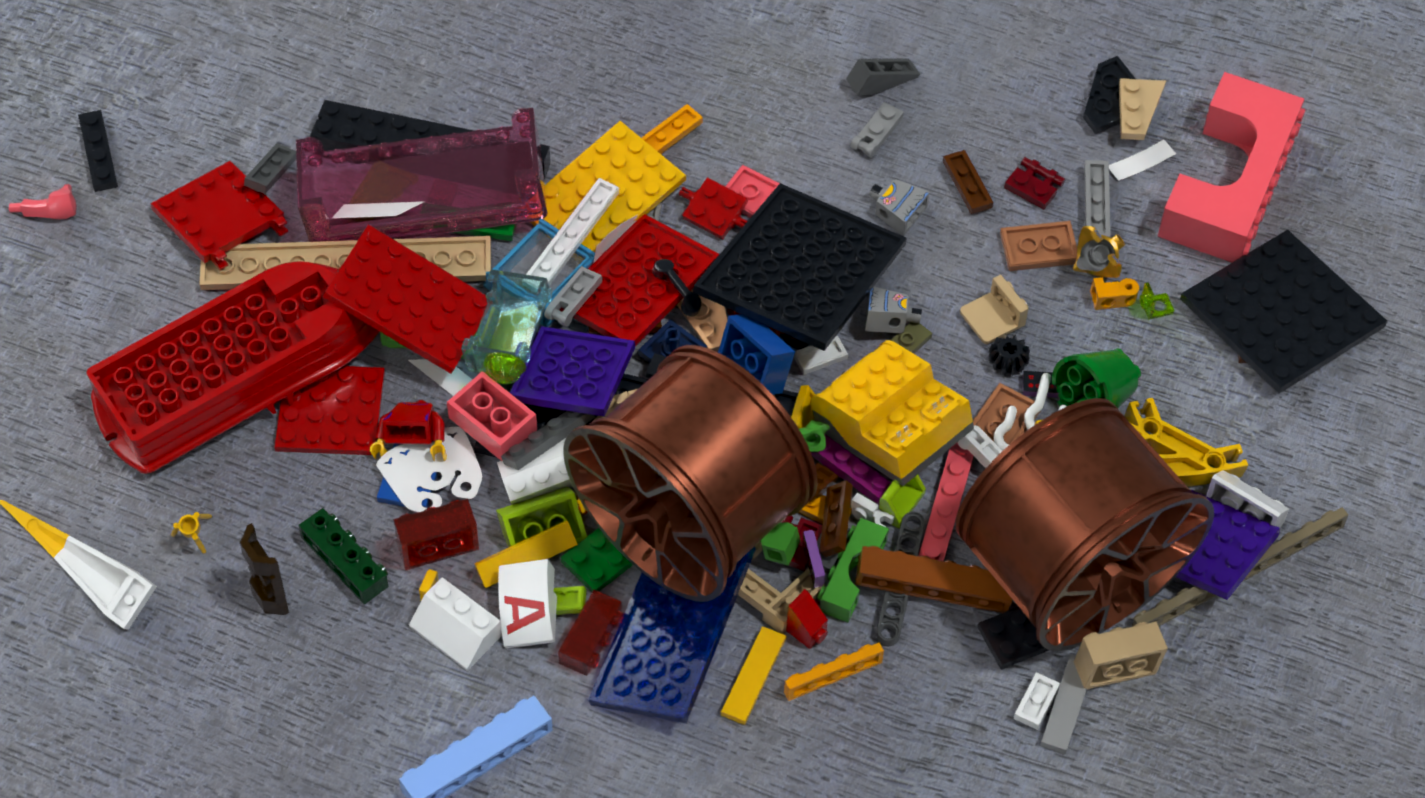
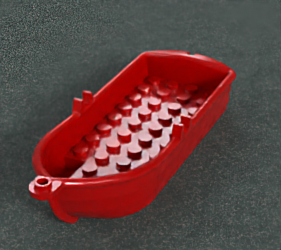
[86,261,379,474]

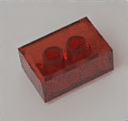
[393,499,479,571]

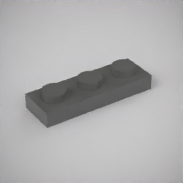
[244,143,297,194]

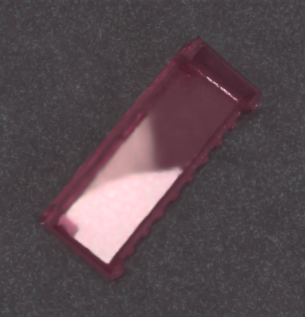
[296,108,547,242]

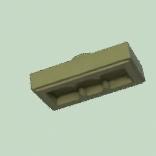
[891,322,932,354]

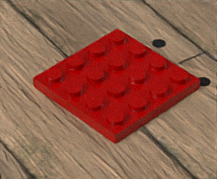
[275,366,385,455]

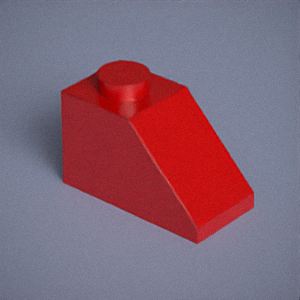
[786,589,828,649]

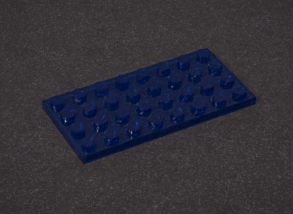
[588,546,756,724]

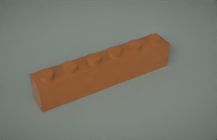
[855,546,1012,613]

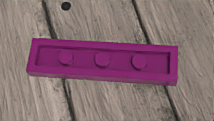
[811,434,891,505]

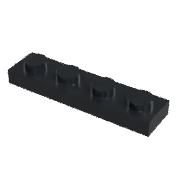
[78,110,118,192]

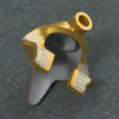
[1073,226,1125,278]

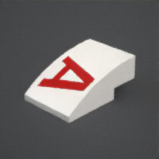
[498,559,557,649]

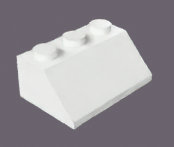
[497,438,573,505]
[1206,470,1289,528]
[409,577,502,671]

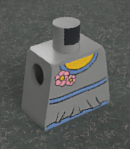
[869,180,930,236]
[865,287,922,333]

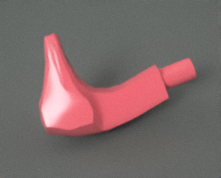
[9,184,77,220]

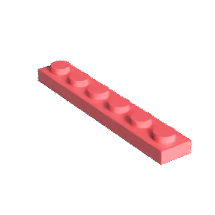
[918,442,974,561]

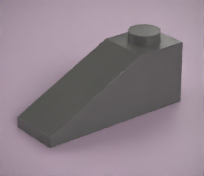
[846,58,920,95]

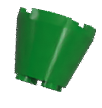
[1052,348,1141,408]

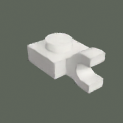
[851,493,894,527]

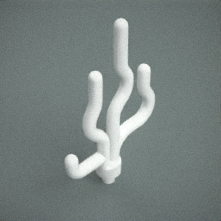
[993,373,1067,451]

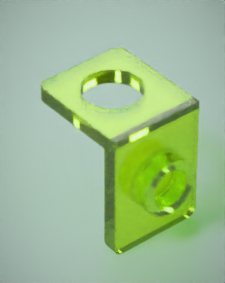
[1139,282,1174,320]

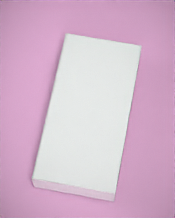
[794,336,848,375]

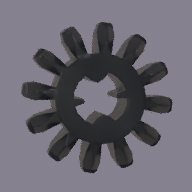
[988,334,1030,376]

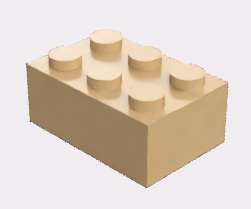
[1074,622,1168,689]

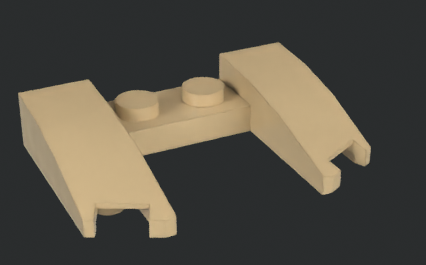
[725,541,825,634]

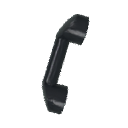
[652,259,702,317]

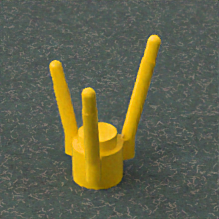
[171,512,212,554]

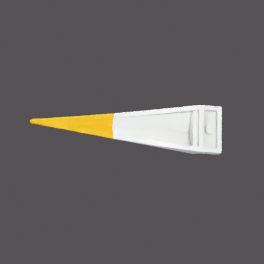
[0,500,157,630]

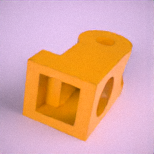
[1090,277,1139,310]

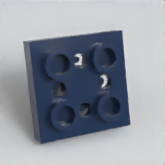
[638,320,707,364]

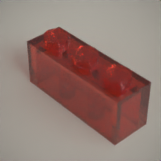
[558,590,624,676]

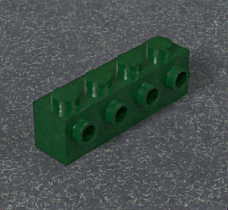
[298,508,389,605]

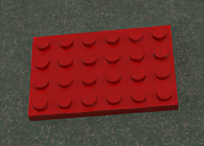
[559,214,720,347]
[322,224,495,374]

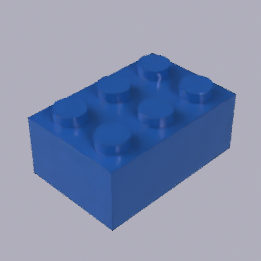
[718,314,795,395]

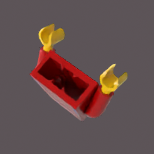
[370,400,447,461]

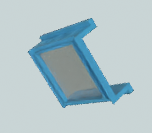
[483,219,595,327]

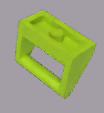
[879,474,926,529]

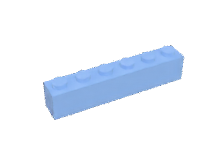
[399,696,553,798]

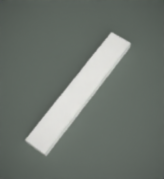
[523,178,620,293]

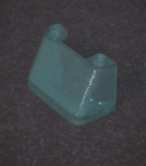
[461,269,552,373]

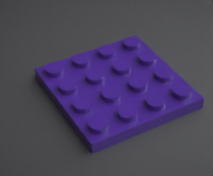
[510,326,635,417]
[1176,489,1280,600]

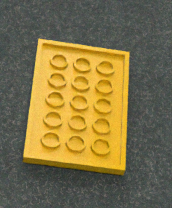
[518,121,686,264]

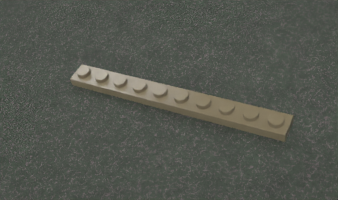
[1132,507,1349,627]

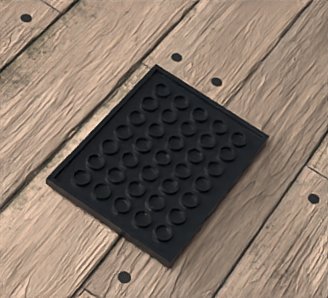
[693,183,907,351]

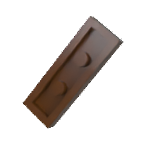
[943,150,993,215]
[819,481,853,557]

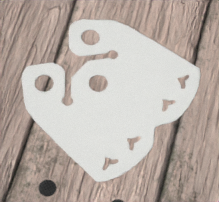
[376,427,482,516]

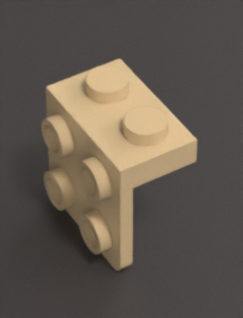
[960,274,1028,344]

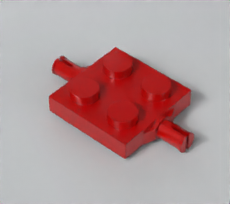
[679,177,748,240]

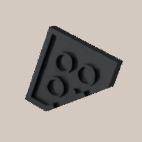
[1083,56,1136,134]

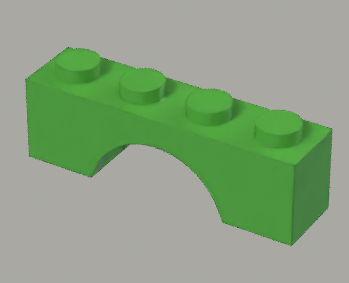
[818,518,889,622]
[760,522,801,566]

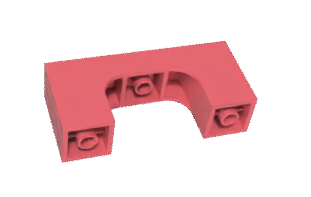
[1158,72,1306,263]

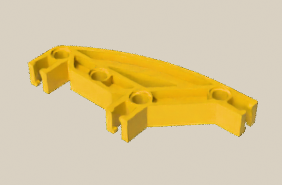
[1034,398,1248,487]

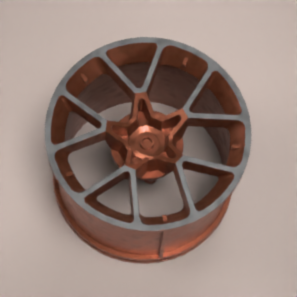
[563,345,818,602]
[956,398,1214,651]

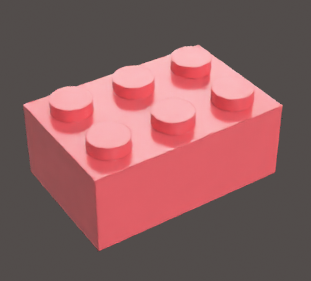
[447,371,537,461]

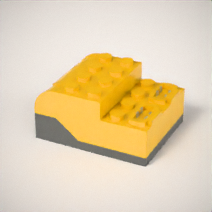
[811,340,974,486]

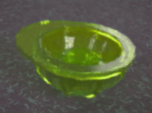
[483,352,526,384]

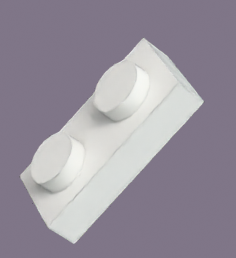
[1014,672,1060,730]

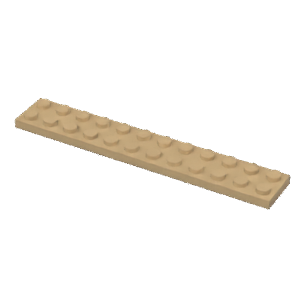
[199,236,491,290]

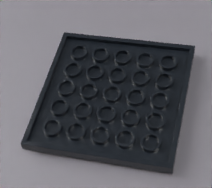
[1180,229,1387,393]

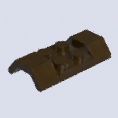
[240,523,289,615]

